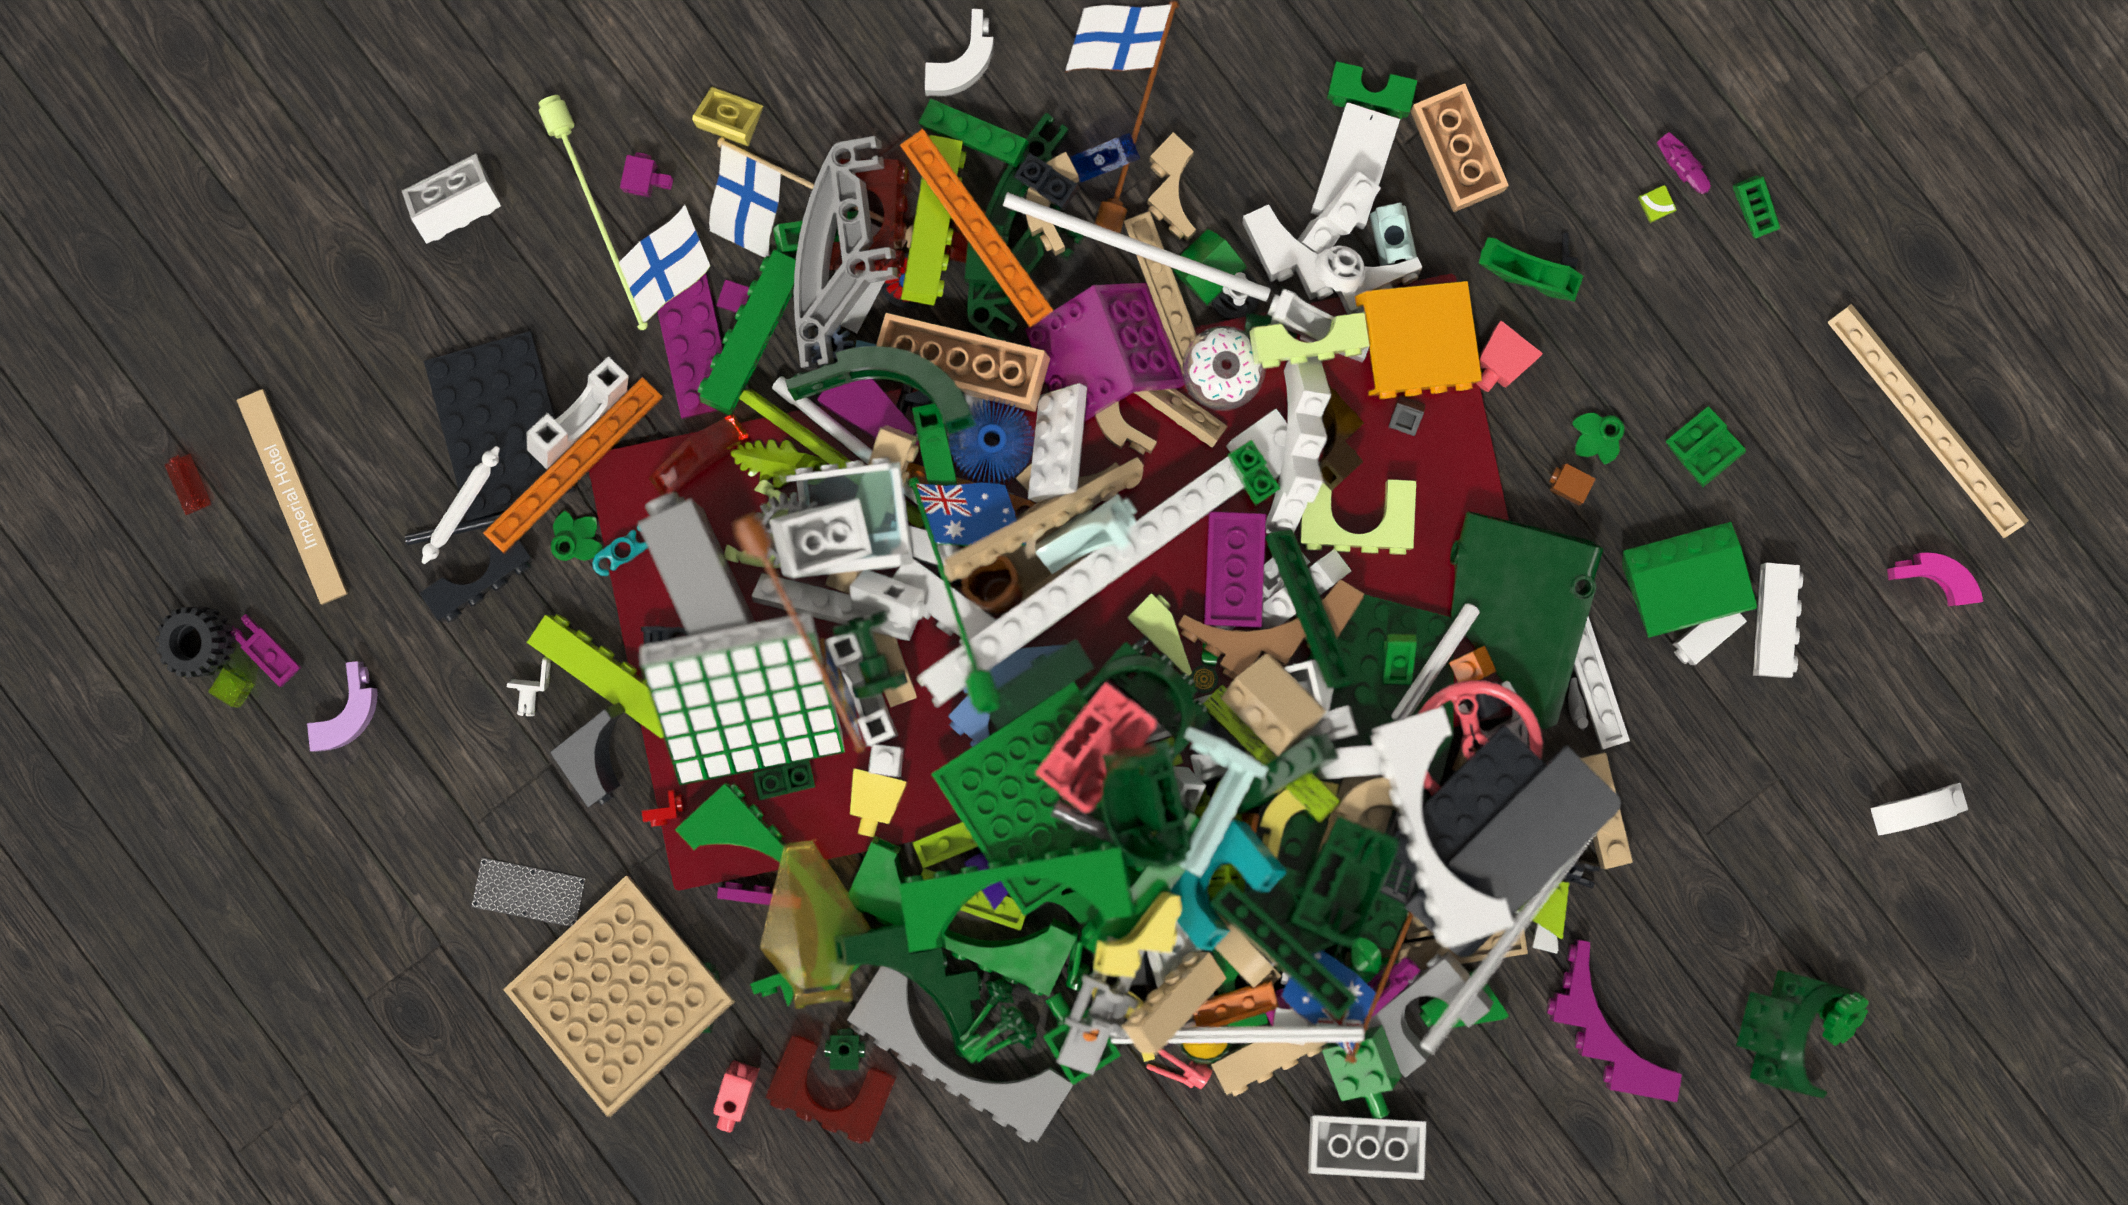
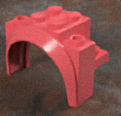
[1035,682,1156,812]

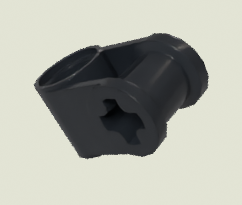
[641,626,690,646]

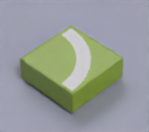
[1638,185,1677,223]

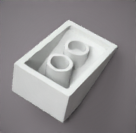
[769,499,872,578]

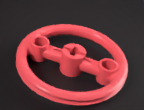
[1418,680,1543,796]

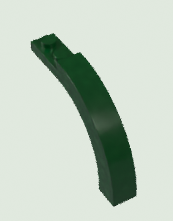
[785,346,976,434]

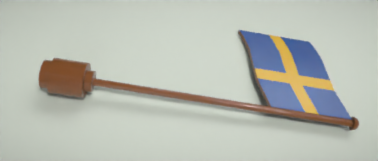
[734,512,865,751]

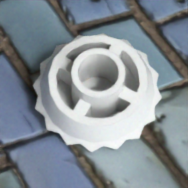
[1314,246,1366,293]

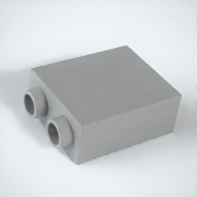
[638,492,756,637]

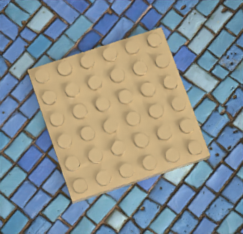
[503,876,735,1116]

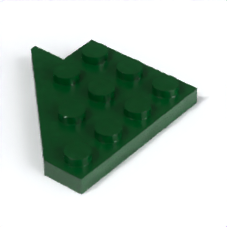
[1243,866,1381,971]

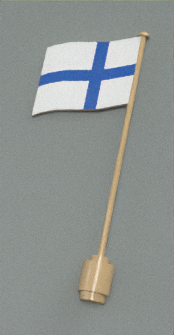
[709,137,946,258]

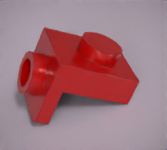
[642,790,684,827]

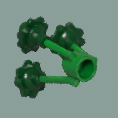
[958,979,1037,1063]

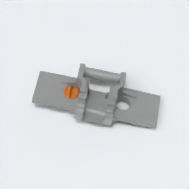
[1057,936,1145,1075]

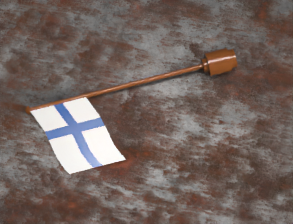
[1066,0,1179,233]

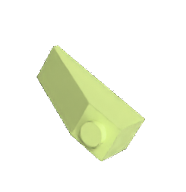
[1127,594,1192,676]

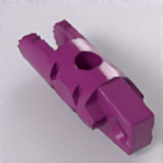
[1657,132,1711,194]

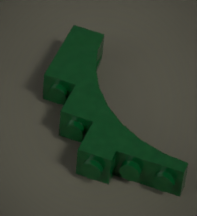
[834,925,982,1058]

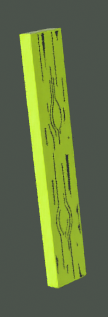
[1203,685,1340,822]

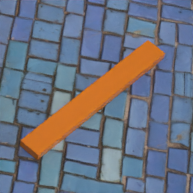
[900,129,1053,328]
[483,377,663,553]

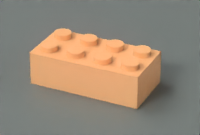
[1410,83,1509,212]

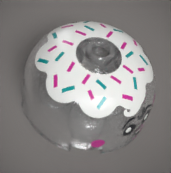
[1182,326,1266,411]

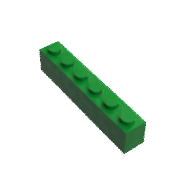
[698,250,796,416]
[1080,805,1201,954]

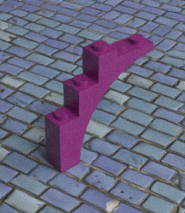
[1546,939,1682,1102]

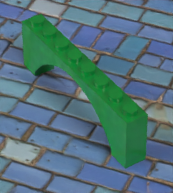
[675,782,871,994]
[845,836,1079,996]
[899,843,1136,952]

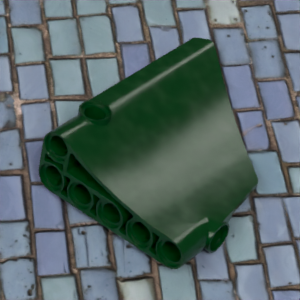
[1450,511,1604,729]

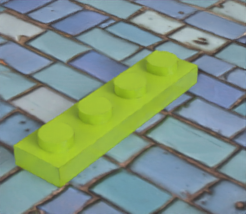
[921,868,1026,931]

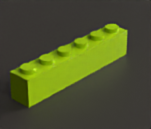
[901,135,966,305]
[527,614,664,738]

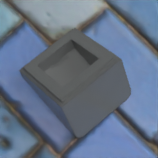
[1389,396,1425,436]

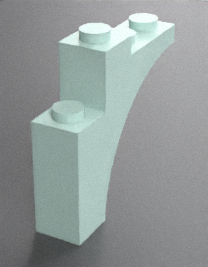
[1035,494,1137,574]

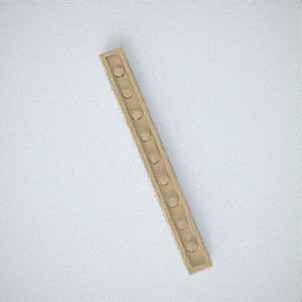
[1827,304,2029,538]

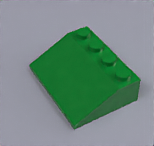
[1622,522,1757,638]

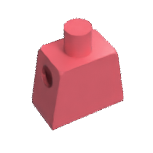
[1476,321,1543,392]
[714,1060,760,1132]

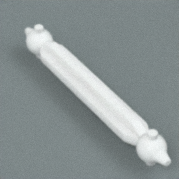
[422,446,500,564]

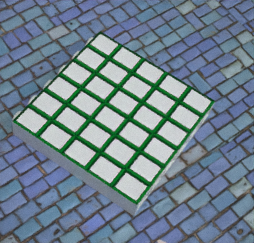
[640,613,845,786]

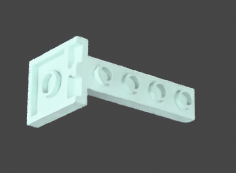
[1179,727,1268,877]

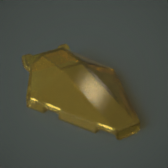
[760,841,871,1009]

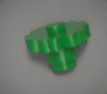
[1818,992,1869,1046]

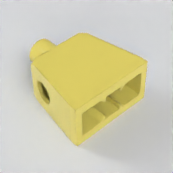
[850,769,907,837]

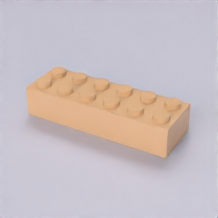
[876,313,1050,412]

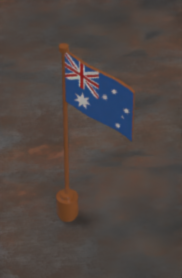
[1282,911,1414,1064]

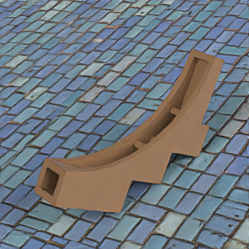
[1178,579,1364,681]

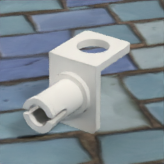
[507,657,551,716]

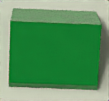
[1171,229,1247,306]

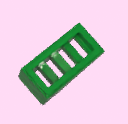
[1732,176,1781,239]

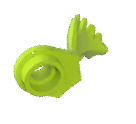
[731,439,827,488]

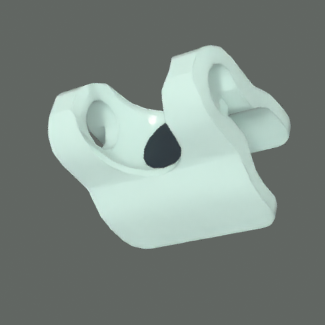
[1370,203,1417,266]

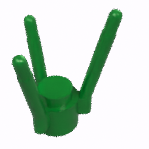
[1066,935,1095,991]

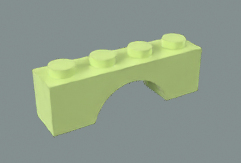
[1250,313,1369,368]

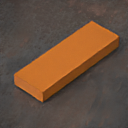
[1193,980,1279,1027]

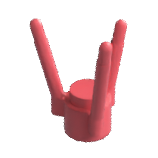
[1146,1049,1212,1089]

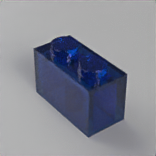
[1071,133,1140,183]

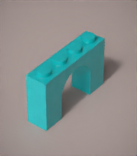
[1169,820,1287,951]

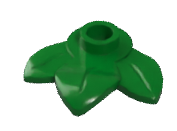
[1572,413,1624,465]
[551,511,603,561]

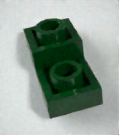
[752,760,815,801]

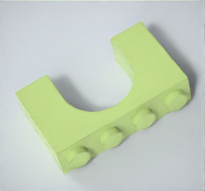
[1299,480,1416,555]

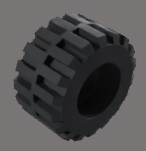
[155,607,235,677]

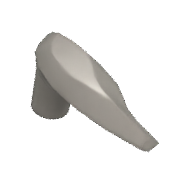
[1568,678,1588,731]

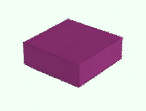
[716,280,750,313]

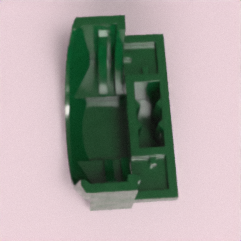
[1080,642,1211,761]
[1102,740,1191,870]
[1291,816,1398,947]
[1736,970,1852,1099]

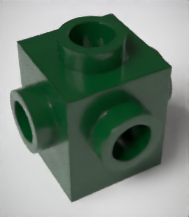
[825,1028,866,1070]

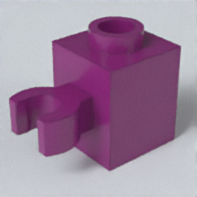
[620,153,673,198]

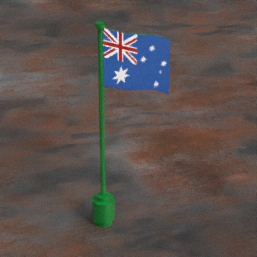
[907,477,1026,714]

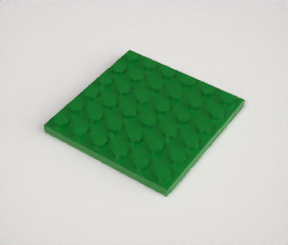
[931,681,1154,916]

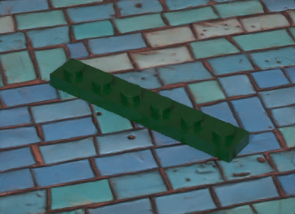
[1265,530,1355,689]

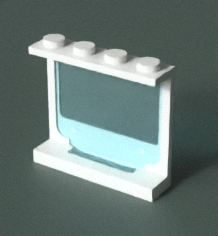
[786,458,913,577]

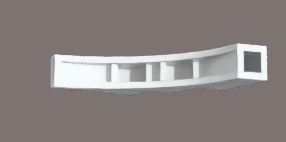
[1243,205,1422,315]
[1265,356,1331,534]

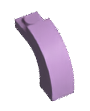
[307,661,377,752]

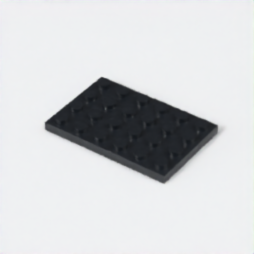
[424,331,576,521]

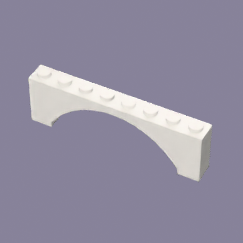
[1372,707,1514,947]

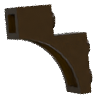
[1318,384,1364,491]

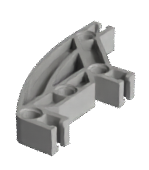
[794,136,899,370]

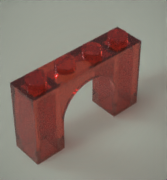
[829,159,909,274]
[765,1033,897,1144]

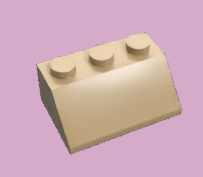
[1221,653,1326,756]

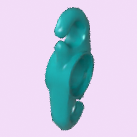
[592,525,649,576]

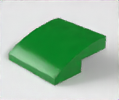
[1666,406,1746,487]

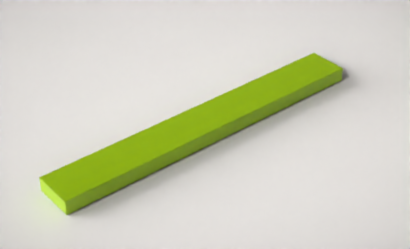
[739,389,925,529]

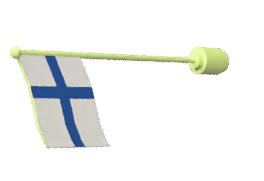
[539,95,710,330]

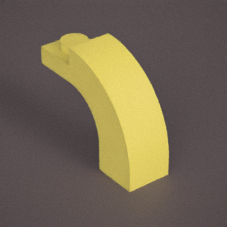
[1259,781,1338,859]

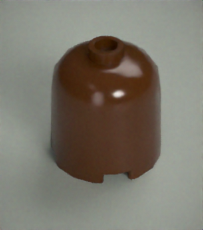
[962,554,1024,616]

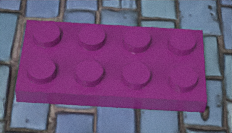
[1205,512,1266,627]

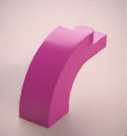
[1887,553,1983,607]

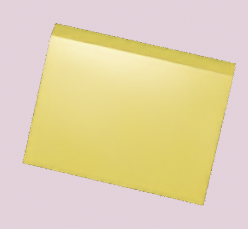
[692,87,763,146]

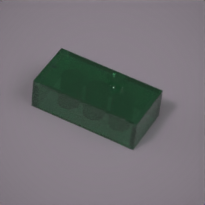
[988,639,1094,729]

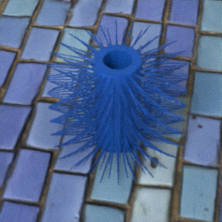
[949,397,1034,484]

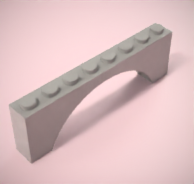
[847,966,1073,1142]

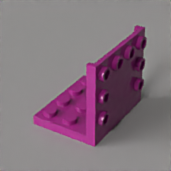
[1025,283,1186,422]

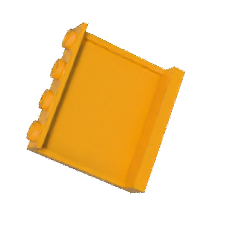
[1355,281,1482,399]

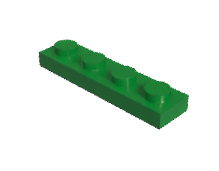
[919,99,1029,167]

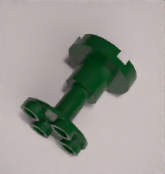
[833,611,908,699]

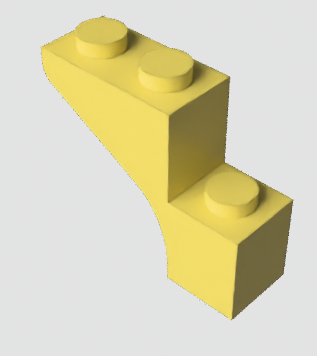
[1093,891,1182,977]

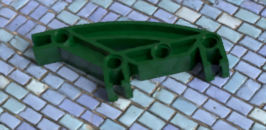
[968,113,1084,342]

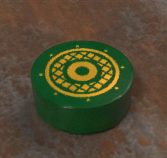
[1190,665,1218,693]

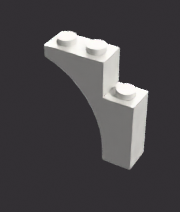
[1268,290,1369,362]

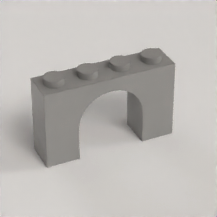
[1367,951,1494,1078]

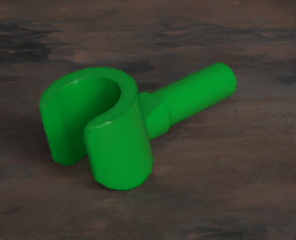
[1201,642,1217,667]

